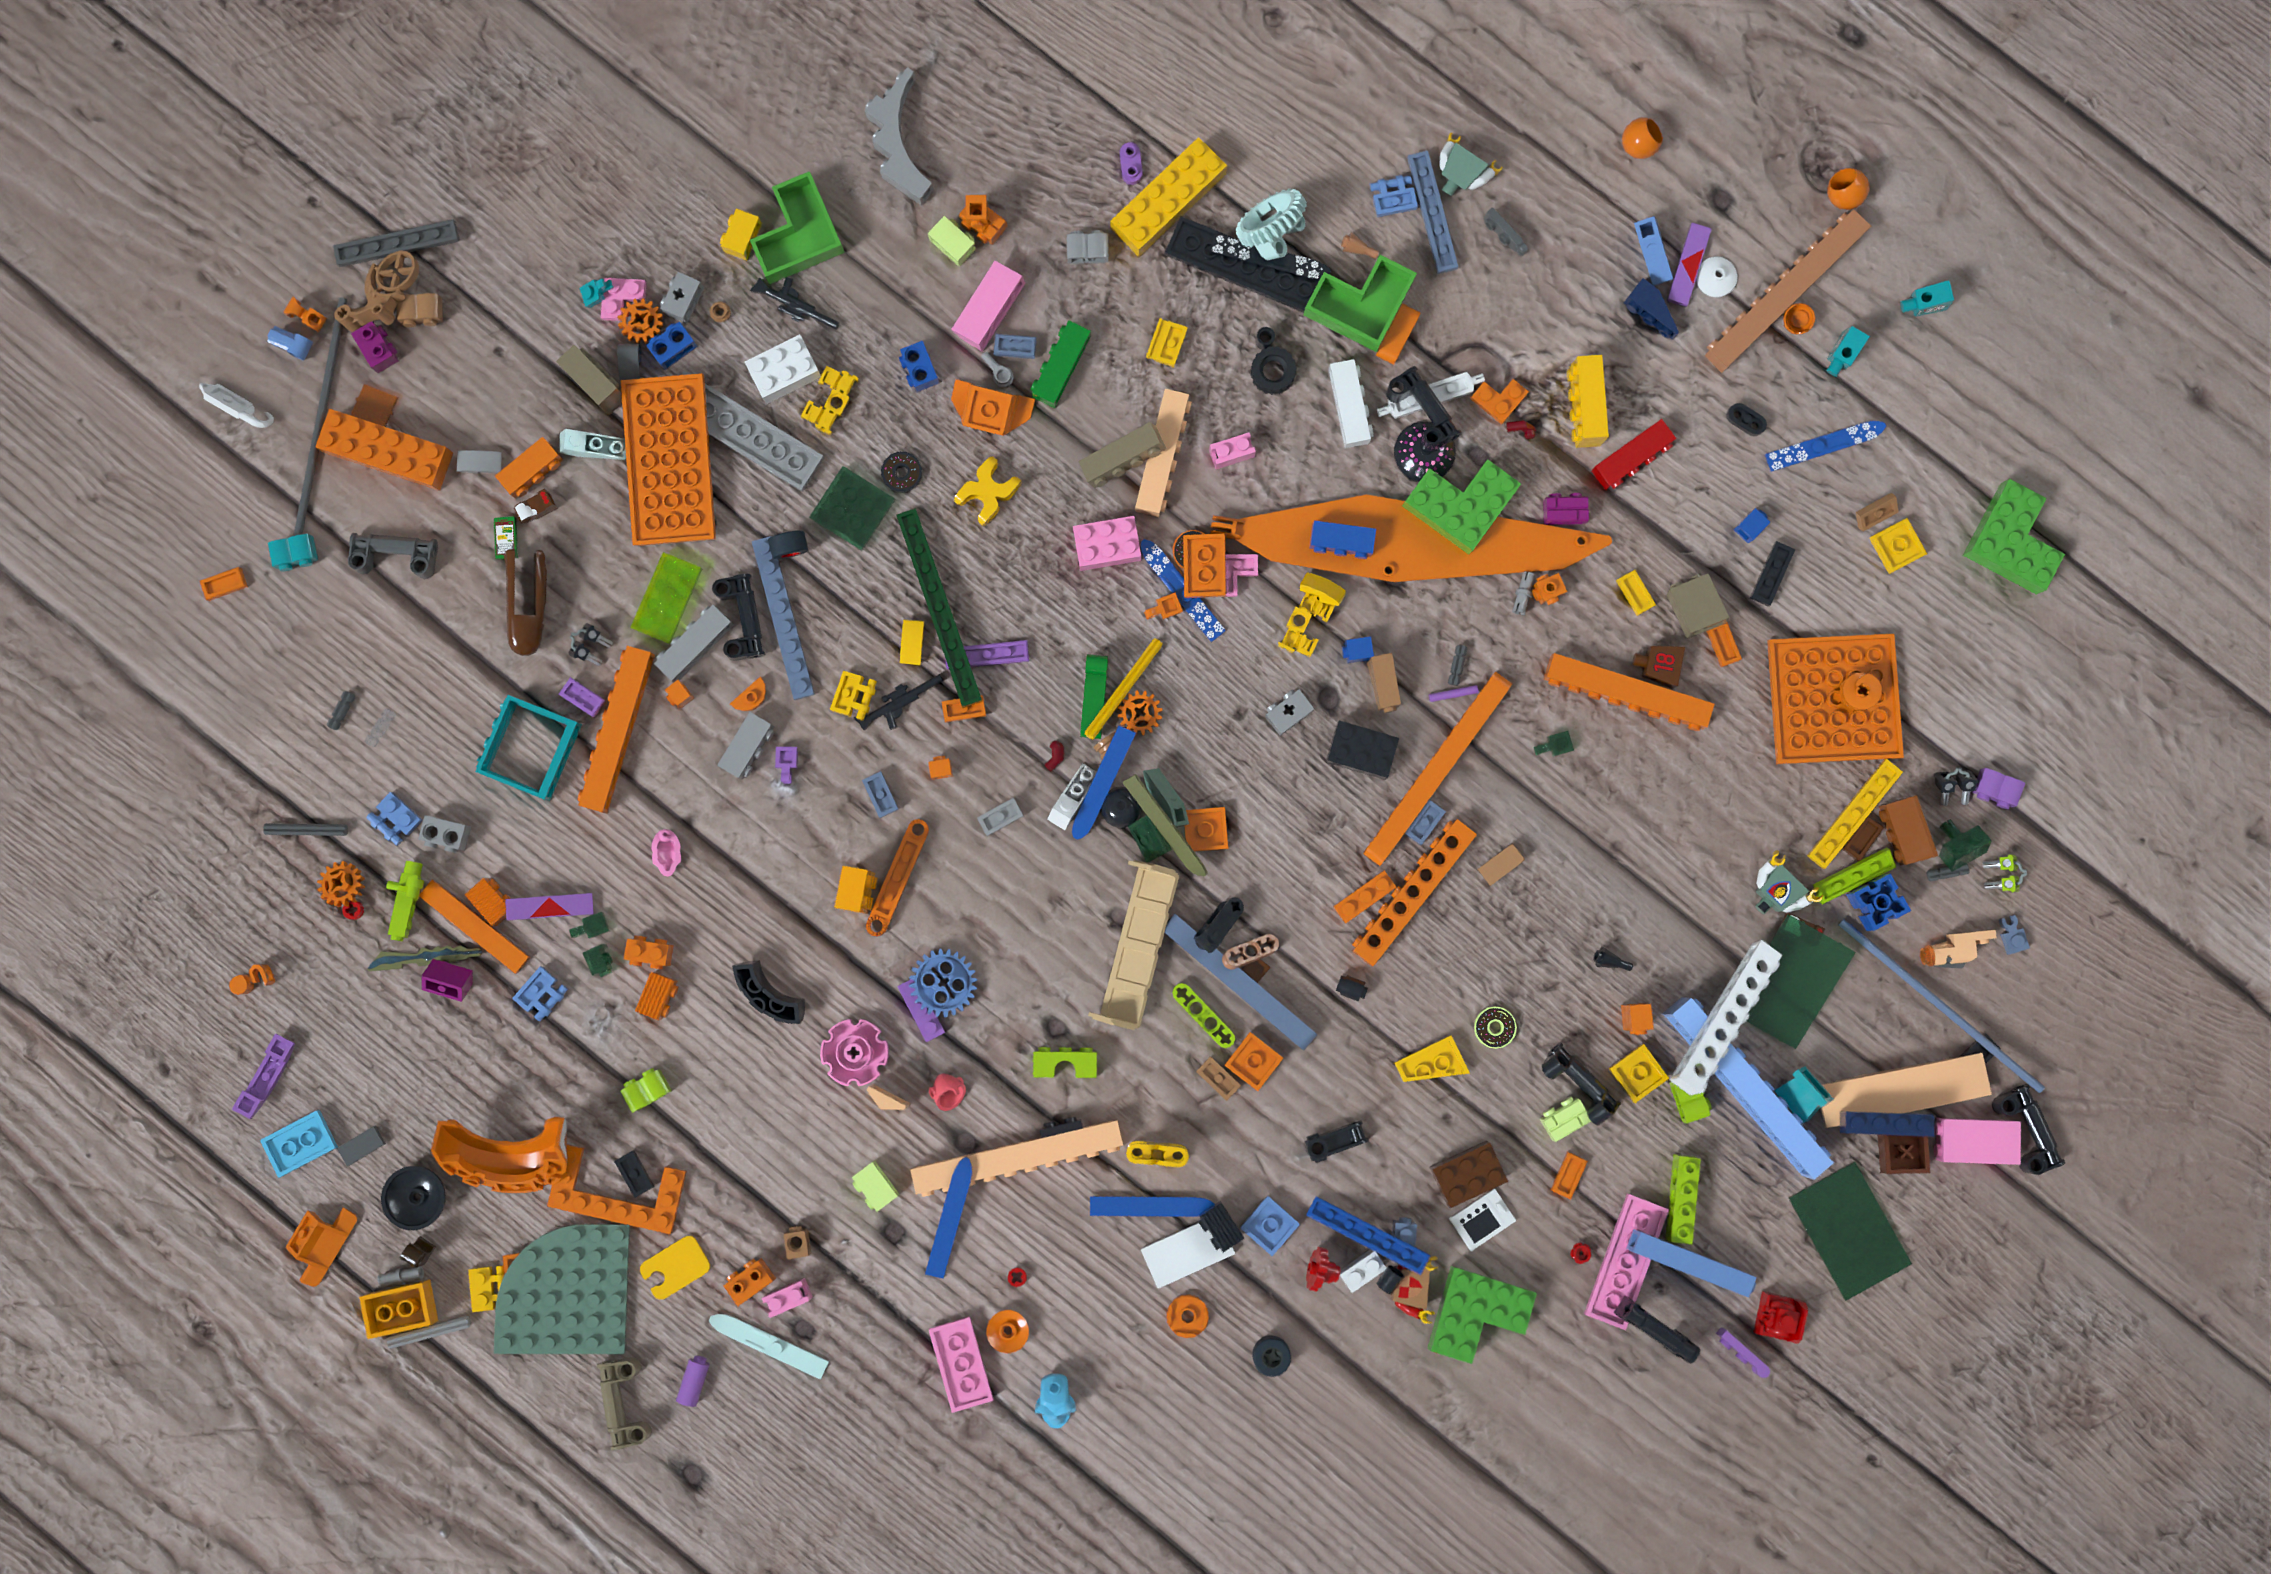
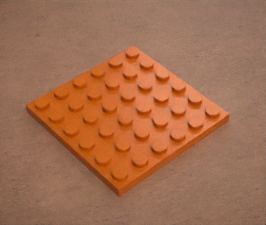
[1767,634,1904,765]

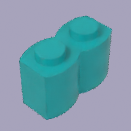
[268,534,318,571]

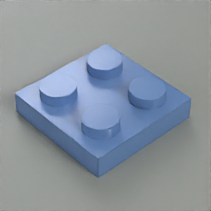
[1240,1195,1300,1256]

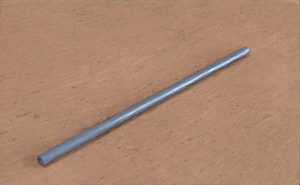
[1838,919,2045,1093]

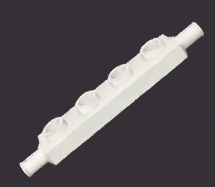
[1377,372,1485,419]

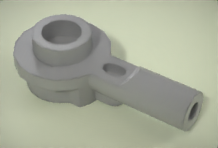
[981,352,1014,387]

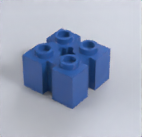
[1846,873,1911,931]

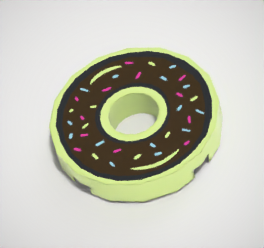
[1474,1006,1517,1049]

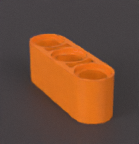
[1376,304,1421,365]

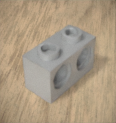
[418,815,471,853]

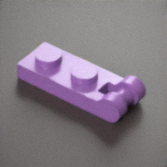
[1716,1327,1770,1378]

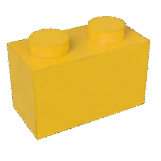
[720,208,762,261]

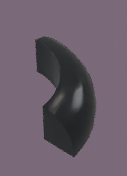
[732,960,805,1024]

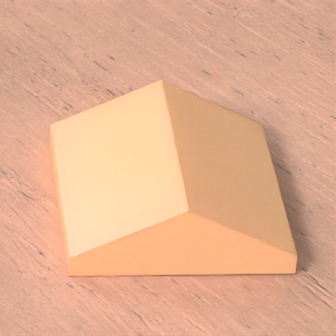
[867,1084,911,1110]

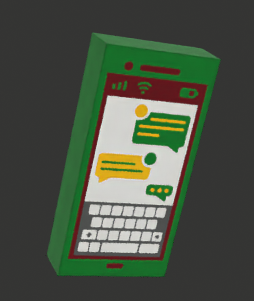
[494,516,518,560]

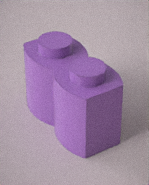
[1972,768,2025,809]

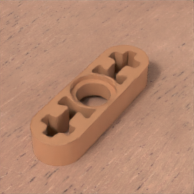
[1222,934,1279,970]

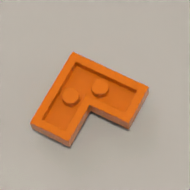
[1470,379,1529,424]

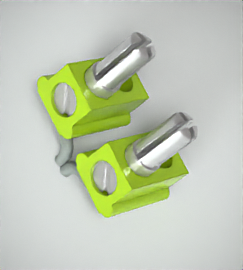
[1983,855,2027,892]

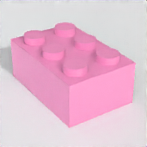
[1073,516,1141,571]

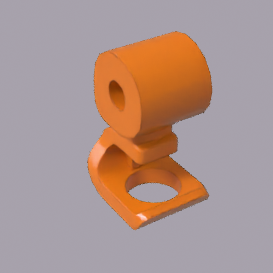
[283,297,327,333]
[229,964,275,995]

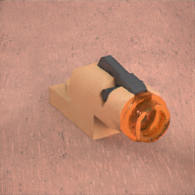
[1920,930,1997,969]

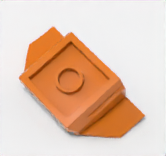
[951,379,1035,436]

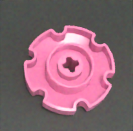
[820,1019,889,1086]

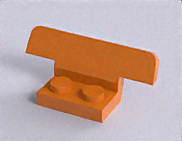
[285,1207,357,1287]

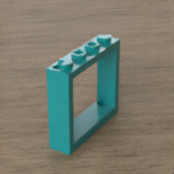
[475,695,582,801]

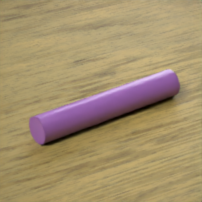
[1429,685,1478,702]

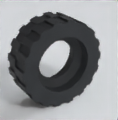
[1251,346,1297,395]

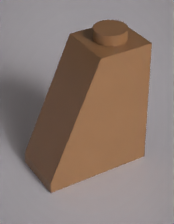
[1367,653,1401,713]

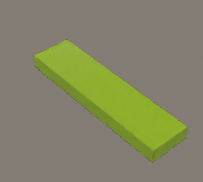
[1813,847,1896,905]

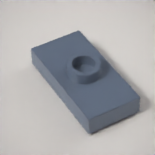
[994,334,1037,359]

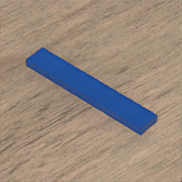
[1306,1196,1431,1275]

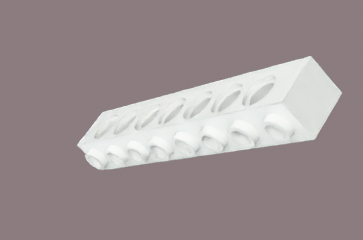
[1670,940,1782,1095]

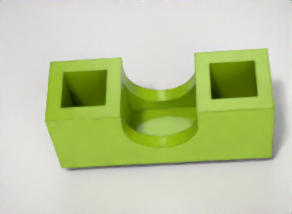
[1033,1047,1097,1078]

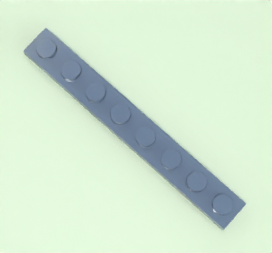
[751,536,815,700]

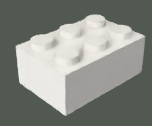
[745,335,821,404]

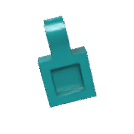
[579,279,614,308]

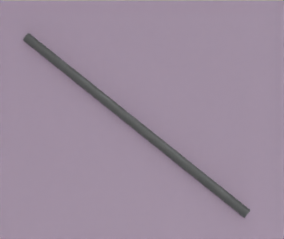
[293,298,348,536]

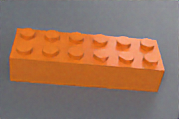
[315,408,454,491]

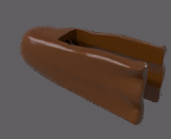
[504,549,547,656]

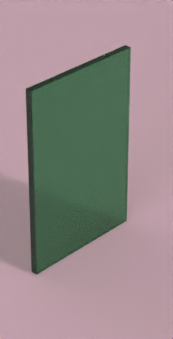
[1736,914,1856,1049]
[1788,1162,1912,1301]

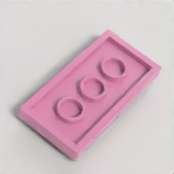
[929,1316,993,1413]

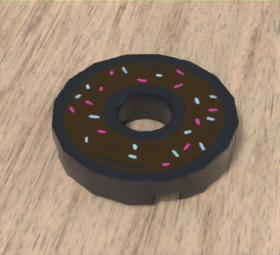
[881,452,922,493]

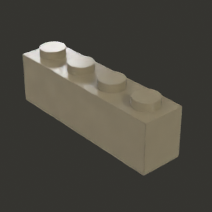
[1078,422,1166,488]

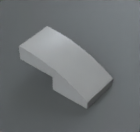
[456,450,501,474]

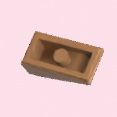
[1477,844,1525,886]

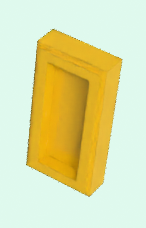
[1616,570,1656,616]

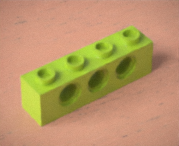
[1665,1154,1701,1244]

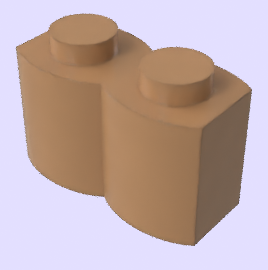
[397,293,443,327]

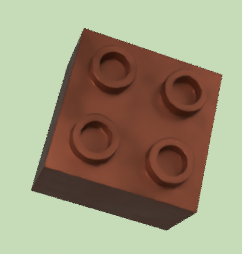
[1878,1135,1930,1174]

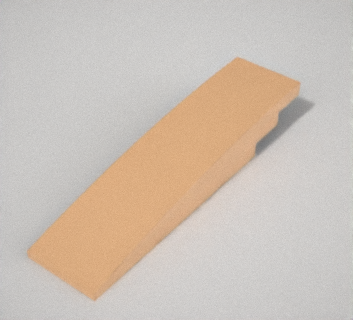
[1820,1053,1992,1128]

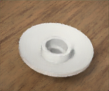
[1696,257,1737,297]

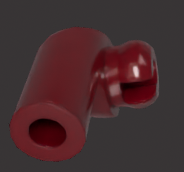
[1506,420,1536,439]
[1044,740,1064,772]

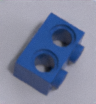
[646,321,698,370]
[899,341,940,392]

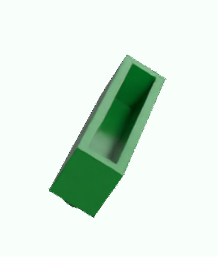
[1031,320,1091,409]

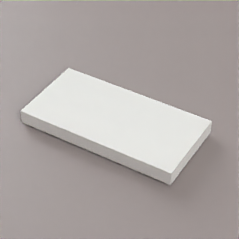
[1141,1222,1235,1289]

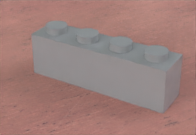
[654,605,734,682]

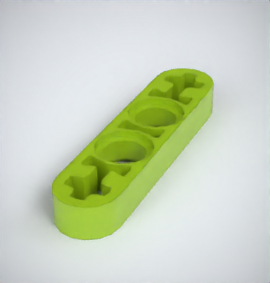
[1172,983,1235,1048]

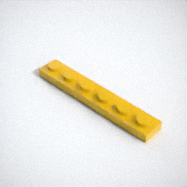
[1807,759,1903,869]

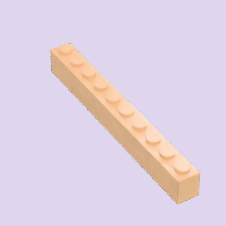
[910,1119,1123,1197]

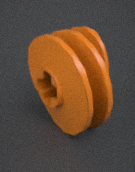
[1840,673,1882,711]

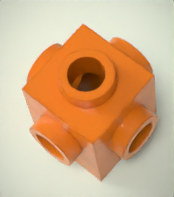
[1532,573,1567,606]

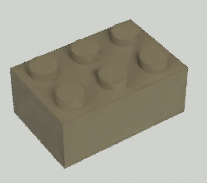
[556,345,622,415]

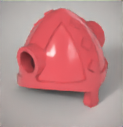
[929,1073,966,1111]

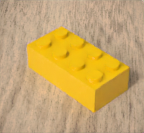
[1567,355,1609,448]

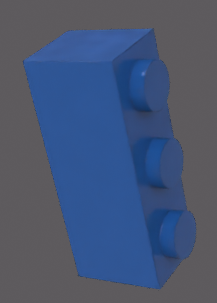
[1309,521,1376,559]

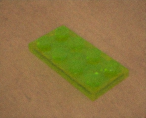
[630,552,702,644]

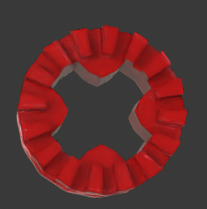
[342,901,364,920]
[1007,1267,1027,1287]

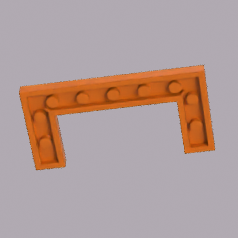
[547,1144,687,1234]

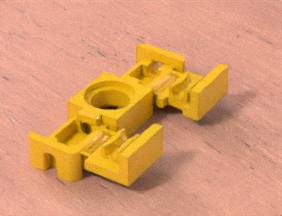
[801,365,858,435]
[1278,592,1335,658]

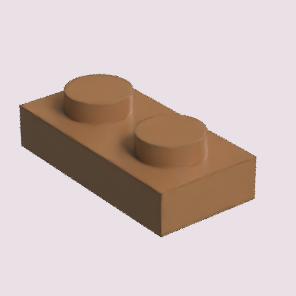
[1855,493,1899,532]
[1196,1056,1241,1101]

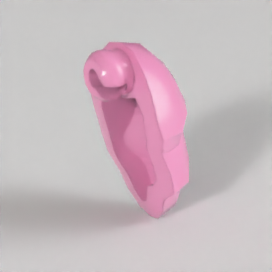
[651,829,681,877]

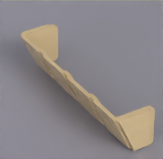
[1088,860,1179,1030]

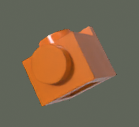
[966,195,988,229]

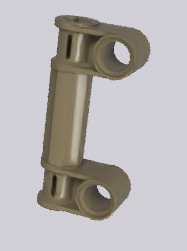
[597,1357,652,1450]

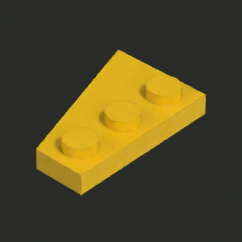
[1394,1035,1470,1082]

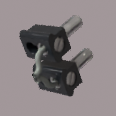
[568,623,612,666]
[1934,768,1979,806]

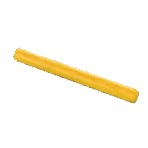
[1085,638,1163,740]

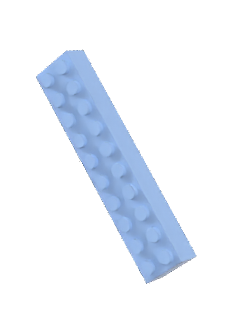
[1662,997,1833,1180]

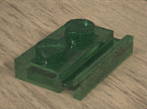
[1128,815,1172,863]

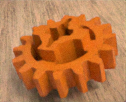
[618,298,663,344]
[1118,690,1163,736]
[317,861,365,907]

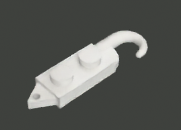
[199,382,274,428]

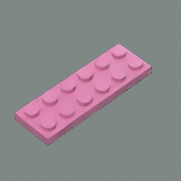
[1584,1193,1669,1330]

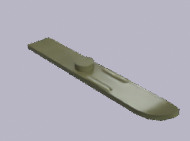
[1122,774,1208,876]

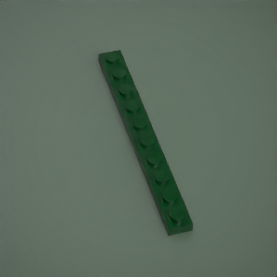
[896,508,983,708]

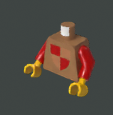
[1380,1256,1438,1324]

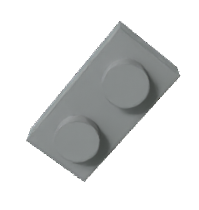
[977,798,1024,837]

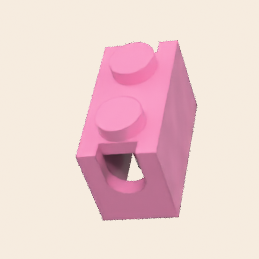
[1209,432,1256,470]
[762,1278,813,1318]

